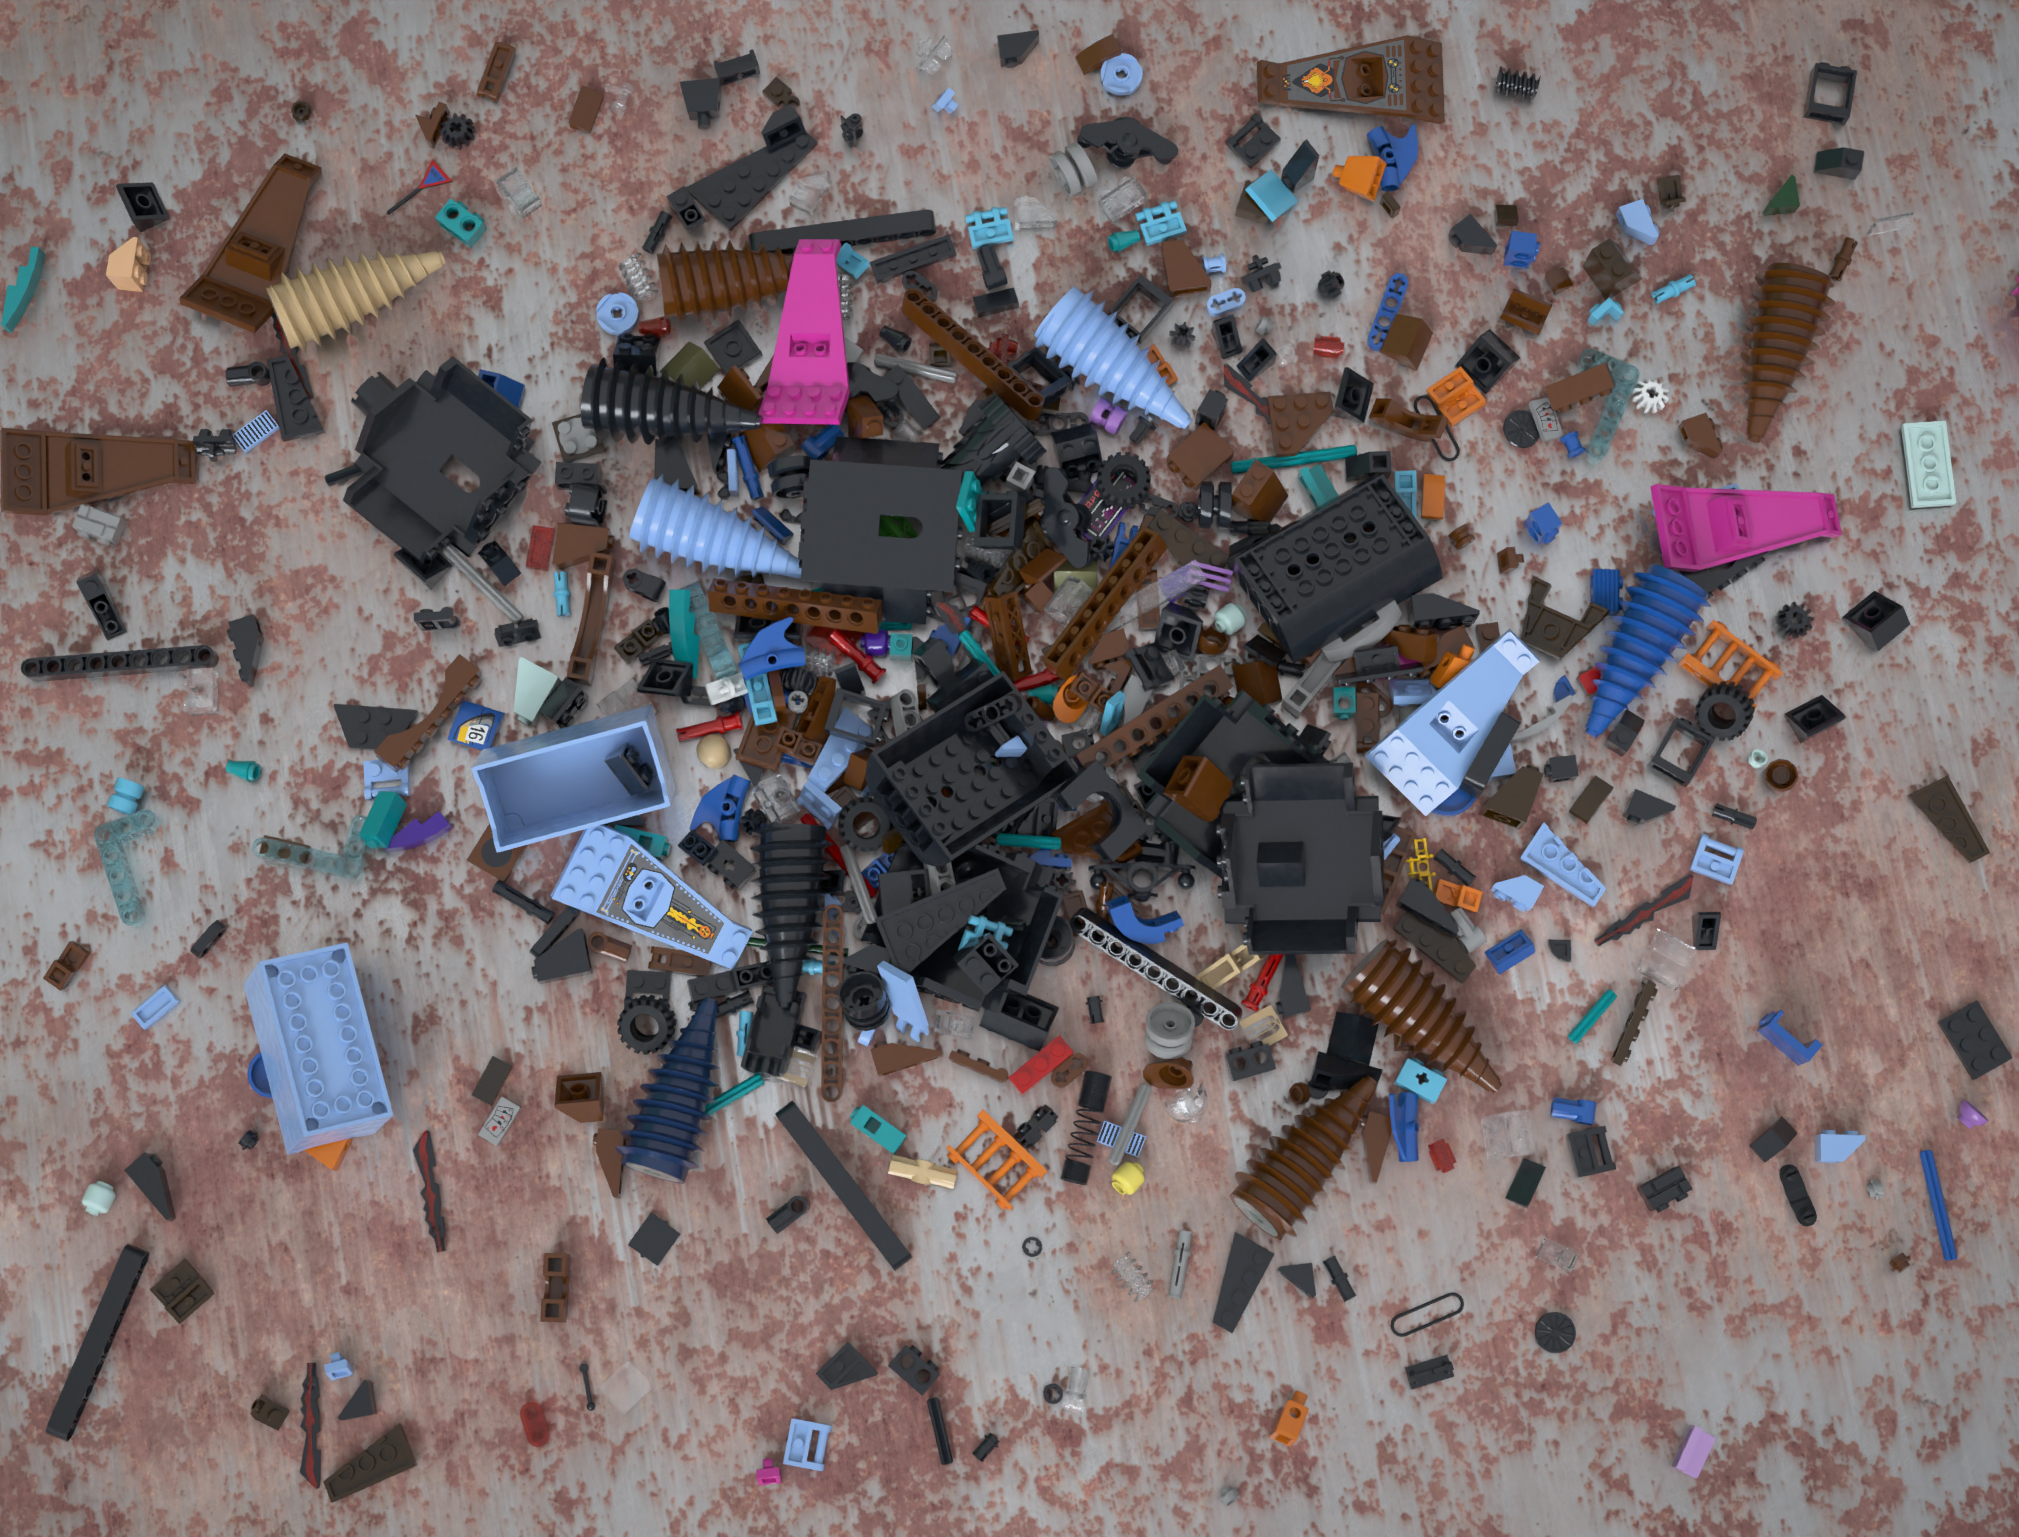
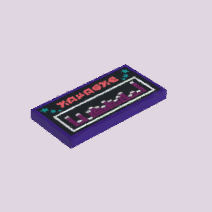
[1079,455,1136,540]

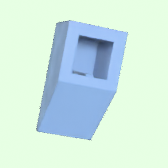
[1615,199,1659,245]
[1490,875,1544,912]
[1815,1130,1865,1163]

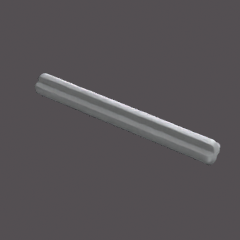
[443,545,524,624]

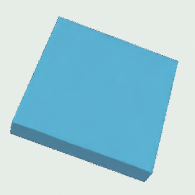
[1245,169,1298,222]

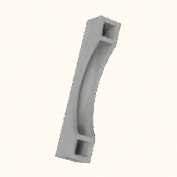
[1281,616,1378,718]
[1086,674,1155,804]

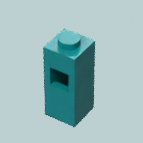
[359,791,407,849]
[615,825,671,861]
[849,1105,907,1155]

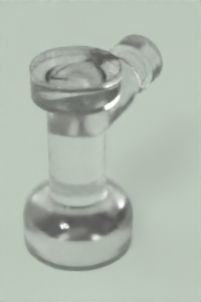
[605,82,634,115]

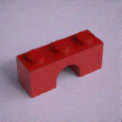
[1008,1035,1074,1097]

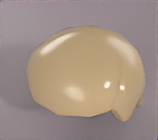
[696,734,731,769]

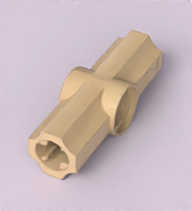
[888,1155,958,1189]

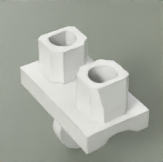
[704,672,748,705]

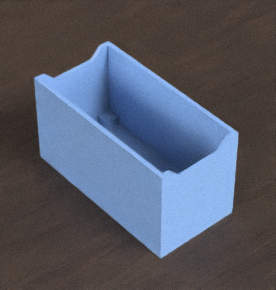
[471,704,676,853]
[243,942,393,1155]

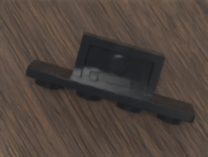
[1334,644,1424,686]

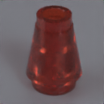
[638,316,671,338]

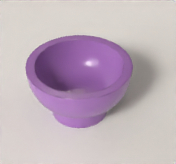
[1957,1099,1989,1129]

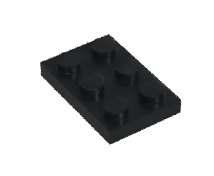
[1937,1000,2012,1080]

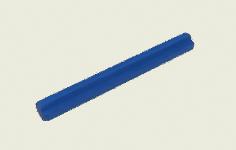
[1920,1150,1958,1261]

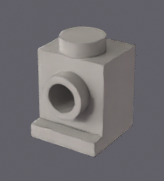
[1006,461,1036,491]

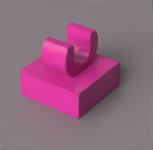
[756,1458,782,1486]

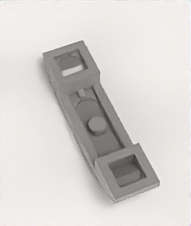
[1321,600,1402,662]
[1510,695,1573,744]

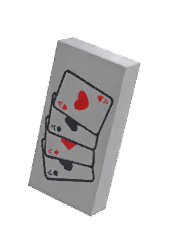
[1528,397,1564,443]
[478,1097,521,1146]

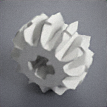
[1632,377,1669,414]

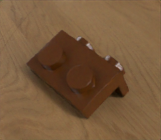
[1500,288,1552,335]

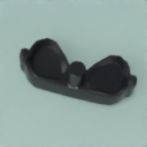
[716,469,730,500]
[779,508,802,524]

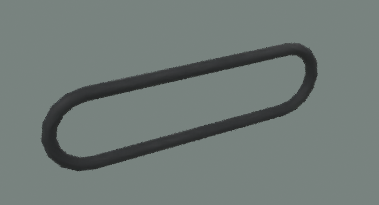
[1414,395,1460,461]
[1390,1292,1464,1337]

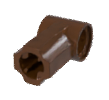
[587,931,633,964]

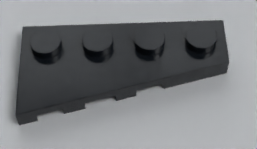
[1212,1232,1274,1333]

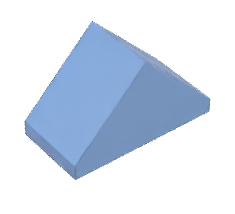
[1489,744,1516,781]

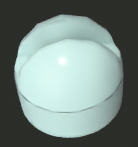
[1748,749,1768,768]

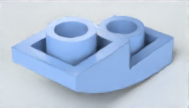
[824,894,846,940]

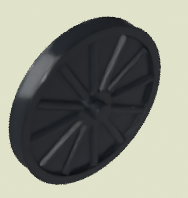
[1503,410,1540,448]
[1535,1312,1576,1353]

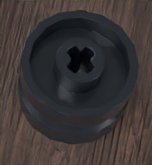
[767,455,814,499]
[1197,481,1232,529]

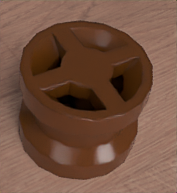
[1448,524,1476,550]

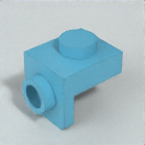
[836,243,871,280]
[1587,298,1624,326]

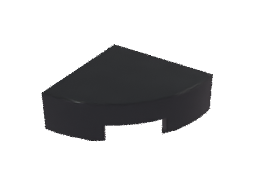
[1547,939,1571,963]

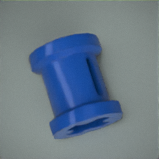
[1560,431,1586,459]

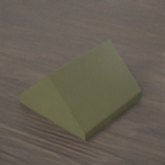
[660,342,720,390]
[1054,559,1097,599]

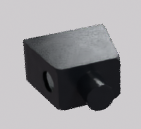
[680,78,722,130]

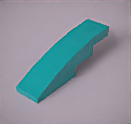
[1,246,46,332]
[669,589,700,679]

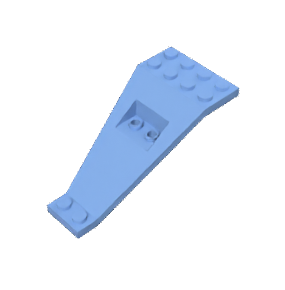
[1365,628,1539,816]

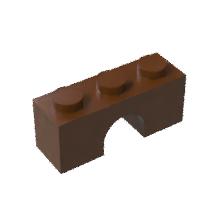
[540,1253,570,1323]

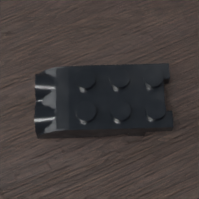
[741,985,807,1077]

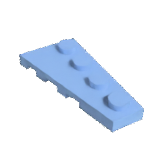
[808,707,874,792]
[1519,822,1606,907]

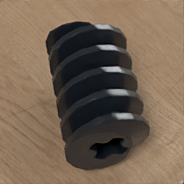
[1495,66,1541,101]

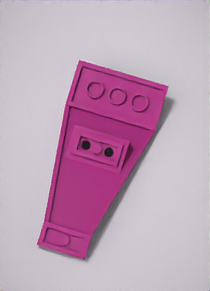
[1650,484,1842,572]

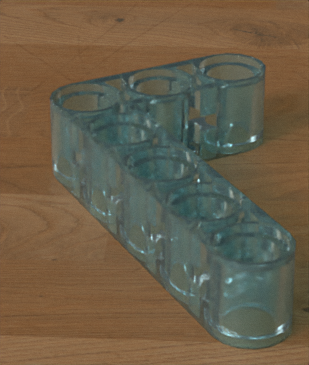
[1577,348,1639,464]
[678,581,738,680]
[94,809,161,928]
[252,815,367,879]

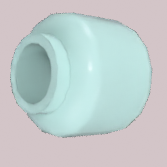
[1214,603,1247,635]
[82,1181,116,1216]

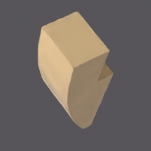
[1195,944,1265,990]

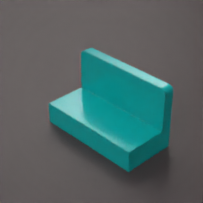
[1298,464,1338,508]

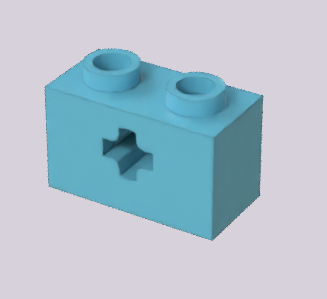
[1393,1057,1447,1105]

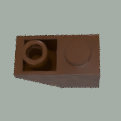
[1678,413,1723,459]
[1088,628,1130,670]

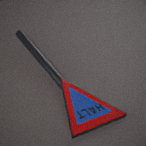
[387,159,453,215]

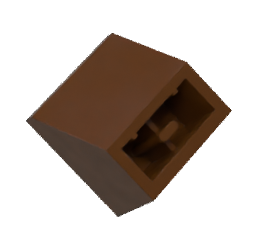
[717,365,763,413]

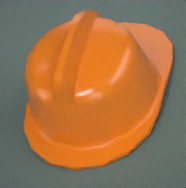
[1053,674,1088,723]

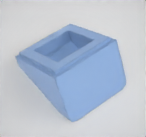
[995,736,1027,757]

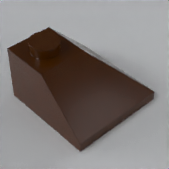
[555,1072,604,1123]

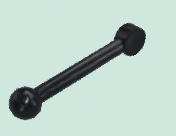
[579,1364,595,1411]

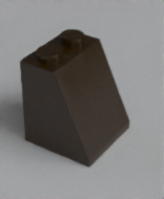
[1583,238,1642,300]
[1478,765,1543,830]

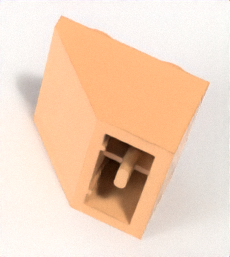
[106,237,151,292]

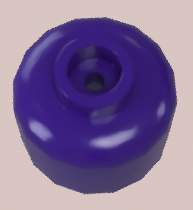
[860,629,891,657]

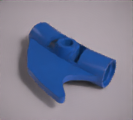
[1367,124,1418,192]
[738,617,805,681]
[689,774,751,841]
[1389,1092,1419,1162]

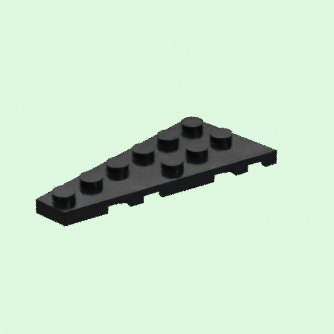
[686,132,818,231]
[875,868,1007,974]

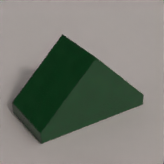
[1762,175,1800,216]

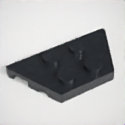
[334,704,418,751]

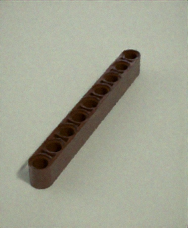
[901,288,1044,421]
[821,904,845,1102]

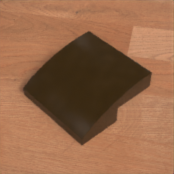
[150,1258,214,1324]

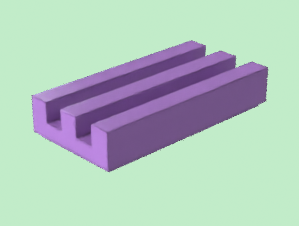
[1186,561,1233,592]

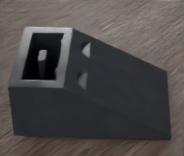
[1406,593,1480,631]
[604,742,654,796]

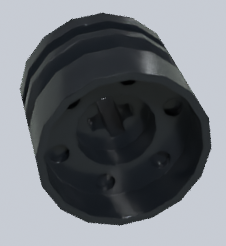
[1039,915,1075,966]
[838,971,891,1031]

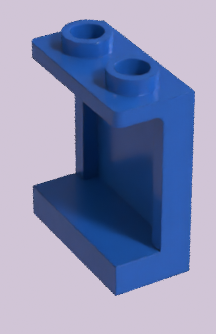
[1757,1010,1823,1066]

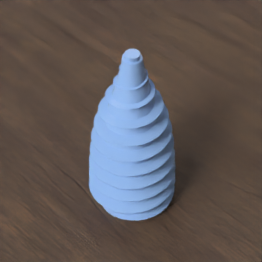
[1034,286,1192,429]
[629,474,802,579]

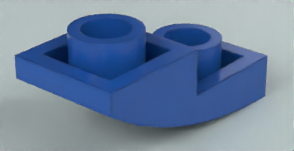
[861,852,895,889]

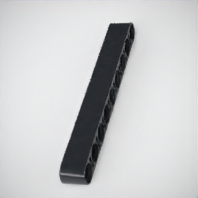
[748,210,936,255]
[21,645,219,682]
[1069,908,1243,1030]
[775,1100,913,1271]
[46,1244,149,1442]

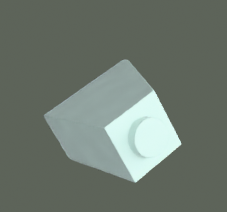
[514,657,561,726]

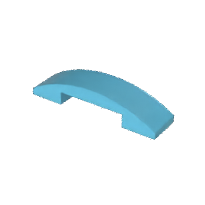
[1394,470,1417,519]
[738,643,777,726]

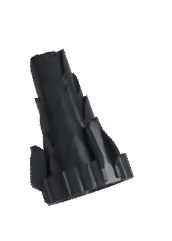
[941,392,1047,489]

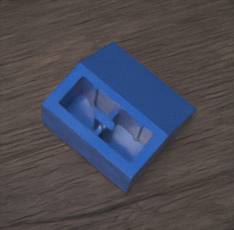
[478,369,525,408]

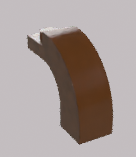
[1369,398,1448,442]

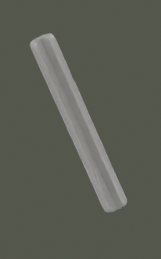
[874,354,957,383]
[840,845,878,924]
[1108,1084,1152,1166]

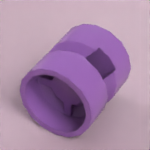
[1089,397,1128,435]

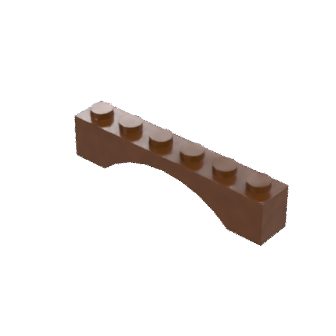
[566,552,616,686]
[374,654,482,773]

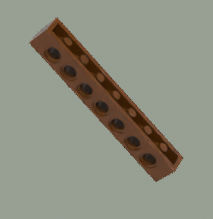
[1041,526,1168,681]
[708,578,882,634]
[1072,665,1234,769]

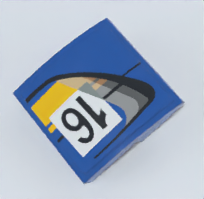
[447,700,505,751]

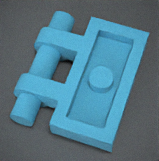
[1135,200,1187,246]
[965,207,1014,249]
[958,915,1013,950]

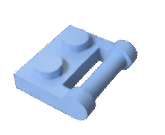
[363,760,410,800]
[796,780,842,831]
[1689,833,1744,885]
[783,1418,832,1471]

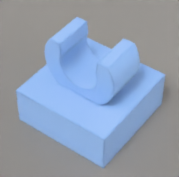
[931,88,958,114]
[324,1352,353,1381]

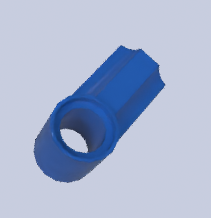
[801,424,845,460]
[1550,1097,1597,1125]

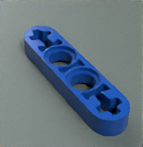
[1367,273,1408,351]

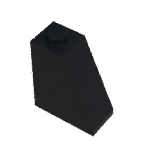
[654,437,699,494]
[531,928,593,984]

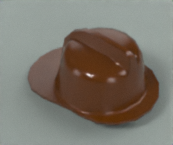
[1143,1057,1194,1089]

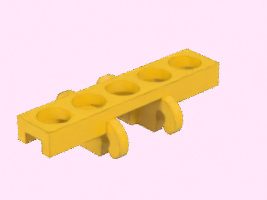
[1406,838,1436,892]

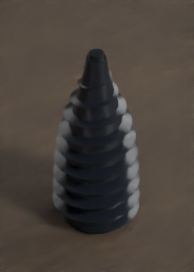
[581,357,763,445]
[750,823,835,1007]

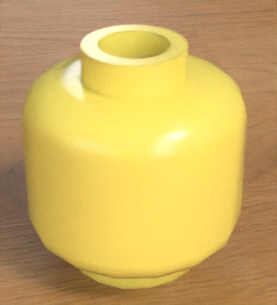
[1112,1162,1145,1195]

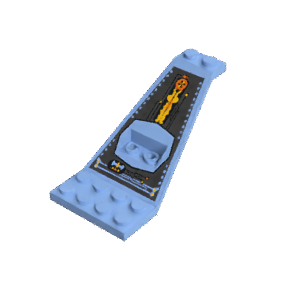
[550,824,753,969]

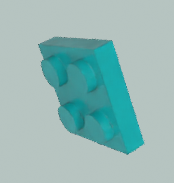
[956,471,986,532]

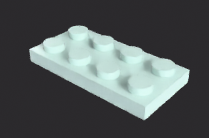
[1901,421,1956,508]

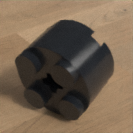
[351,372,397,416]
[565,482,607,527]

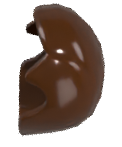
[1198,626,1229,656]
[1764,759,1798,792]

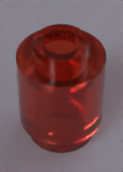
[1313,336,1344,359]
[1428,1139,1457,1173]

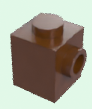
[1018,581,1057,613]

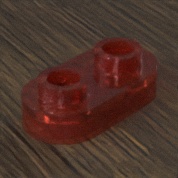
[520,1402,551,1447]

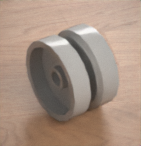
[1049,142,1097,197]
[1144,1002,1195,1059]

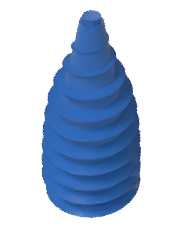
[1585,564,1711,738]

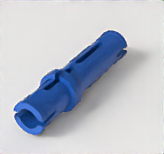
[732,435,764,500]

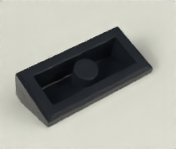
[973,287,1019,318]
[1505,1158,1546,1208]

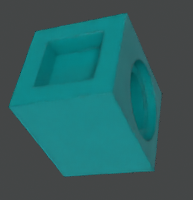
[889,633,913,661]
[1332,687,1356,721]

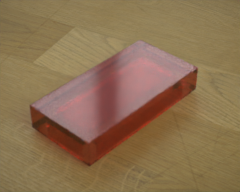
[526,525,555,571]

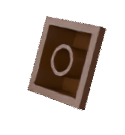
[738,423,796,472]

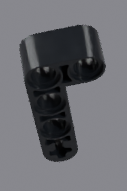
[1459,712,1521,799]

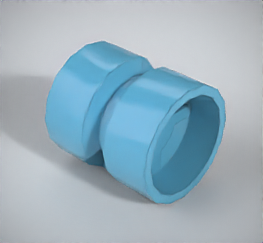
[106,777,145,816]

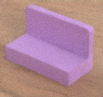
[1671,1425,1715,1478]

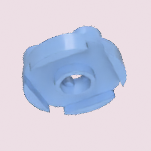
[1101,53,1143,96]
[596,292,639,336]

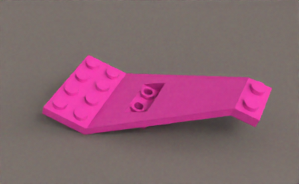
[758,239,850,425]

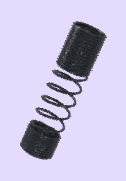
[1060,1070,1112,1185]

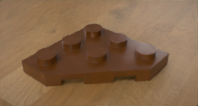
[1267,392,1334,457]
[1052,801,1143,863]

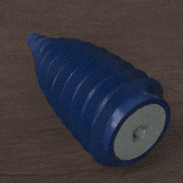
[615,997,720,1184]

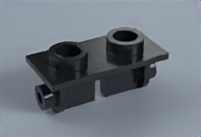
[840,113,863,148]
[494,618,541,647]
[1014,1104,1058,1148]
[1405,1354,1454,1390]

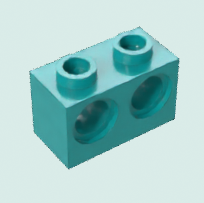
[435,198,487,248]

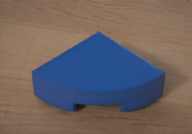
[1553,675,1576,703]

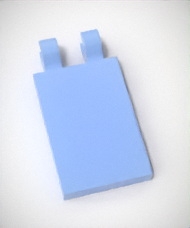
[877,961,929,1042]

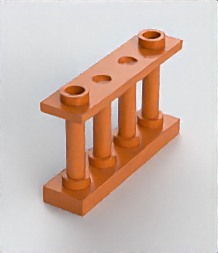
[1678,620,1783,709]
[946,1109,1048,1211]

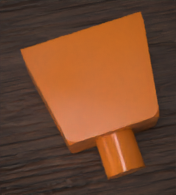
[1333,156,1387,201]
[1429,643,1475,688]
[304,1138,353,1171]
[1269,1390,1309,1447]

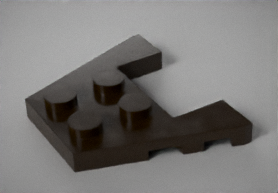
[1521,576,1609,660]

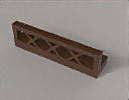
[984,590,1032,681]

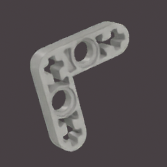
[1180,654,1243,706]

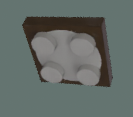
[552,414,605,462]

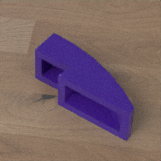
[384,811,453,852]

